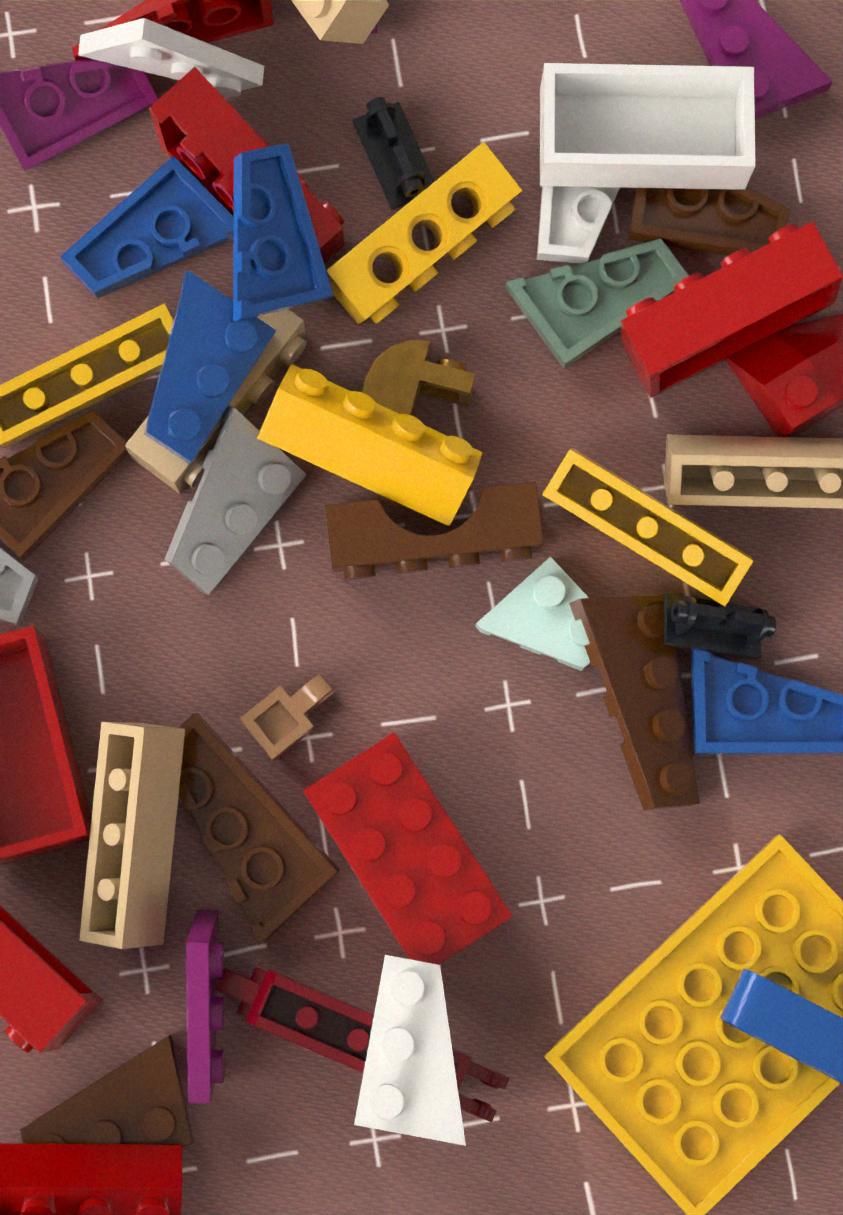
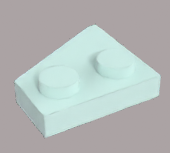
[476,556,590,671]

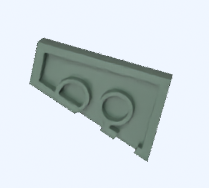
[505,239,689,369]

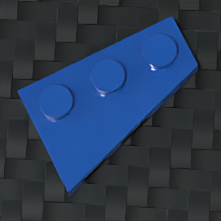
[233,143,334,322]
[60,156,234,299]
[144,270,276,464]
[690,649,843,755]

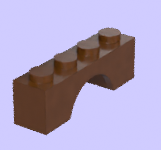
[325,481,543,580]

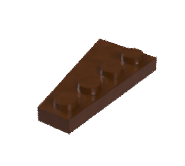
[569,595,700,810]
[178,713,341,945]

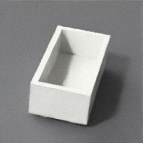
[540,63,755,190]

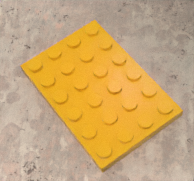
[543,834,843,1215]

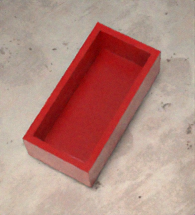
[621,221,843,398]
[0,625,92,866]
[303,732,513,965]
[0,905,103,1053]

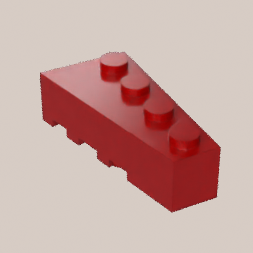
[149,67,345,264]
[0,1143,183,1215]

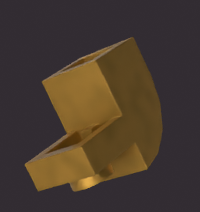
[362,340,475,416]

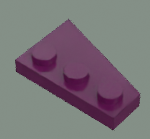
[186,910,225,1103]

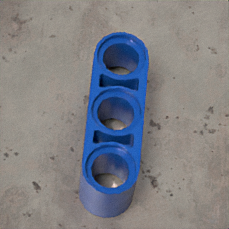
[720,969,843,1084]

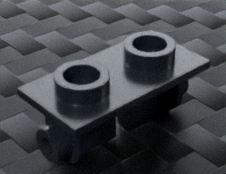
[352,97,434,210]
[664,593,776,659]

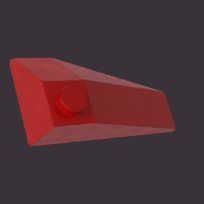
[72,0,274,60]
[726,314,843,437]

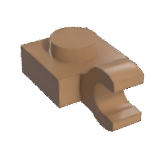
[239,674,335,761]

